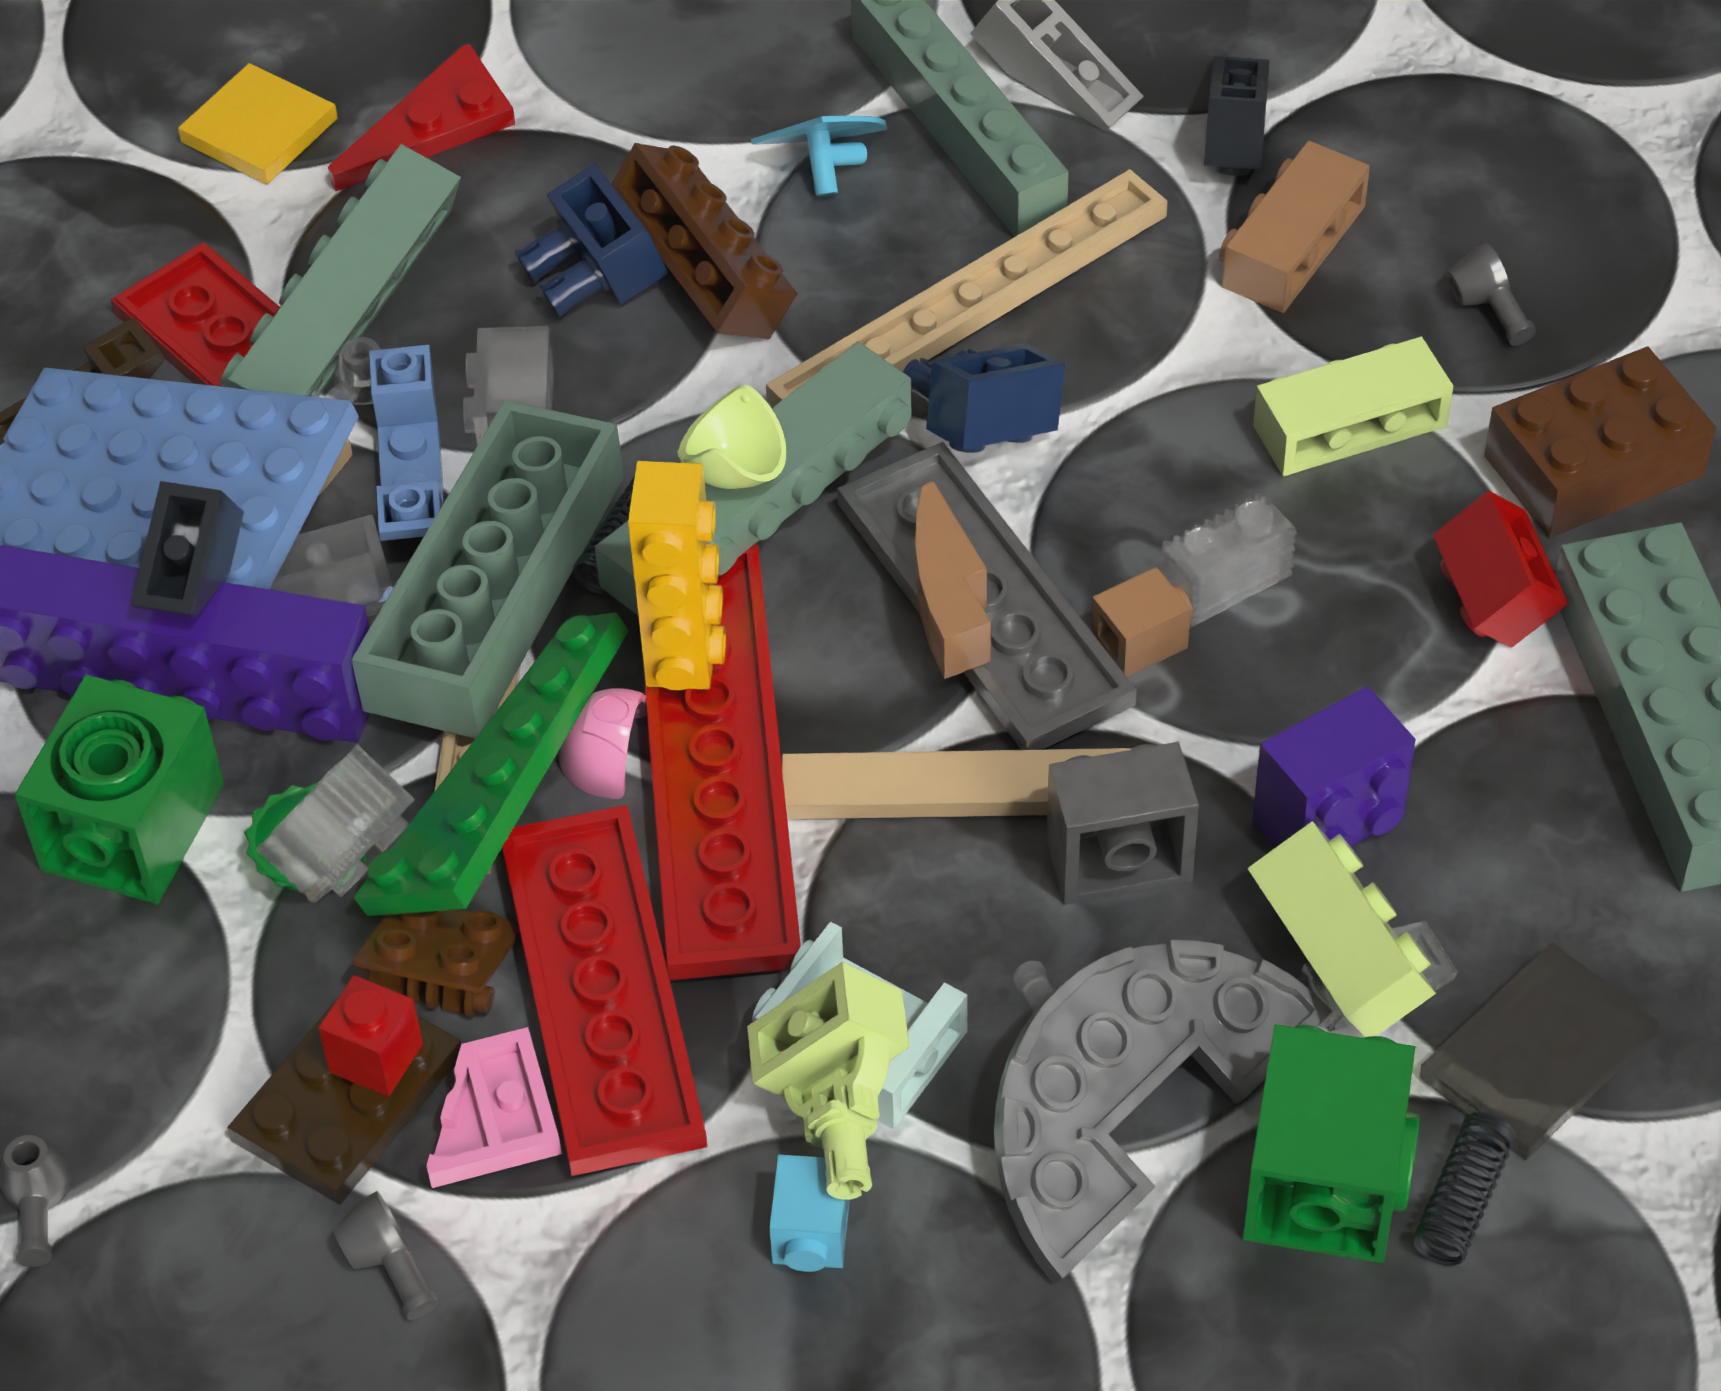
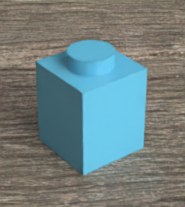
[770,1155,850,1272]

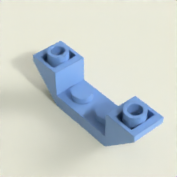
[369,345,445,541]

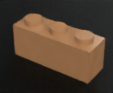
[1219,140,1370,314]

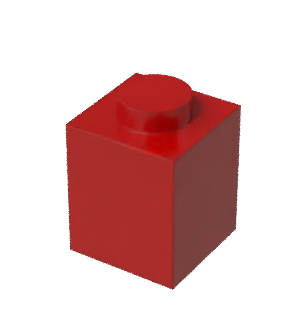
[318,975,423,1097]

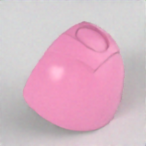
[558,688,647,799]

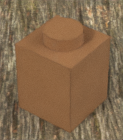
[1091,567,1193,677]

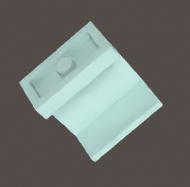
[752,922,967,1130]

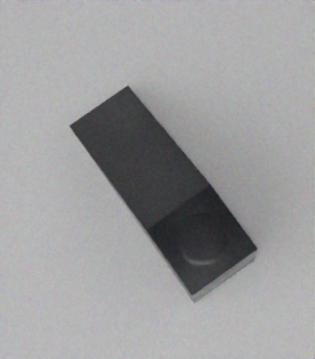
[1204,56,1270,176]

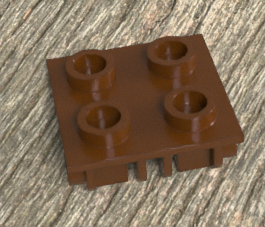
[352,909,520,1017]

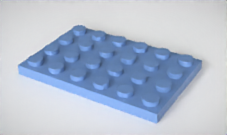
[0,368,359,590]

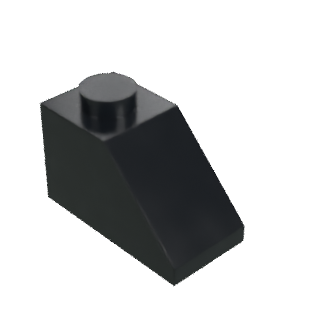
[131,481,244,618]

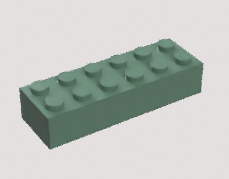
[351,400,625,738]
[1556,522,1721,892]

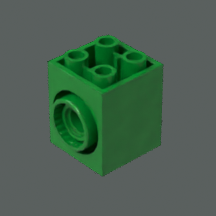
[14,674,225,905]
[1243,1024,1420,1264]

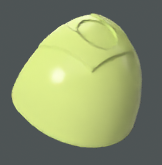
[677,385,786,489]

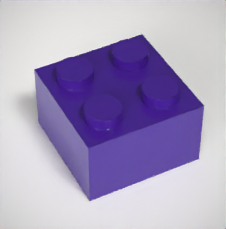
[1252,686,1416,848]

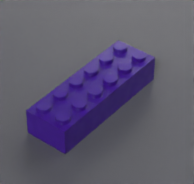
[0,545,370,743]

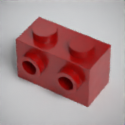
[1433,490,1569,648]

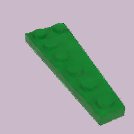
[354,612,629,916]

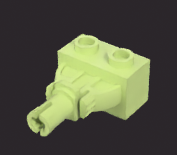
[747,961,909,1200]

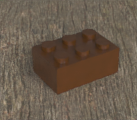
[1484,346,1716,538]

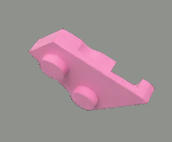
[426,1027,562,1188]

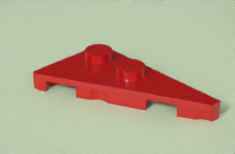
[328,44,515,191]

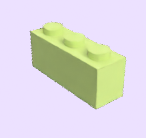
[1253,336,1453,477]
[1247,821,1436,1037]

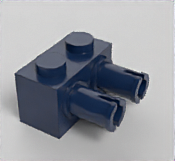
[514,163,669,317]
[903,343,1065,453]

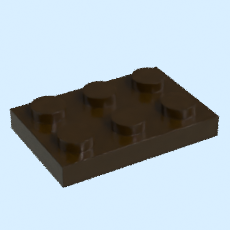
[227,994,462,1205]

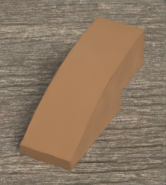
[915,481,991,679]

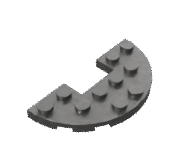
[994,940,1333,1284]

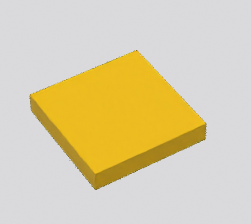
[178,63,338,185]

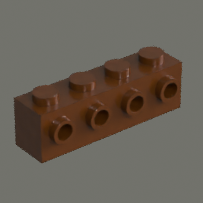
[611,143,798,340]

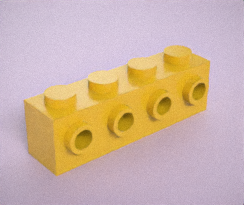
[628,461,726,690]

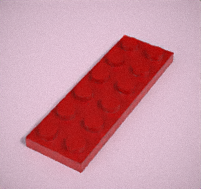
[502,804,708,1176]

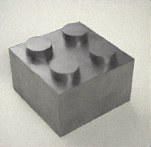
[1047,741,1199,905]

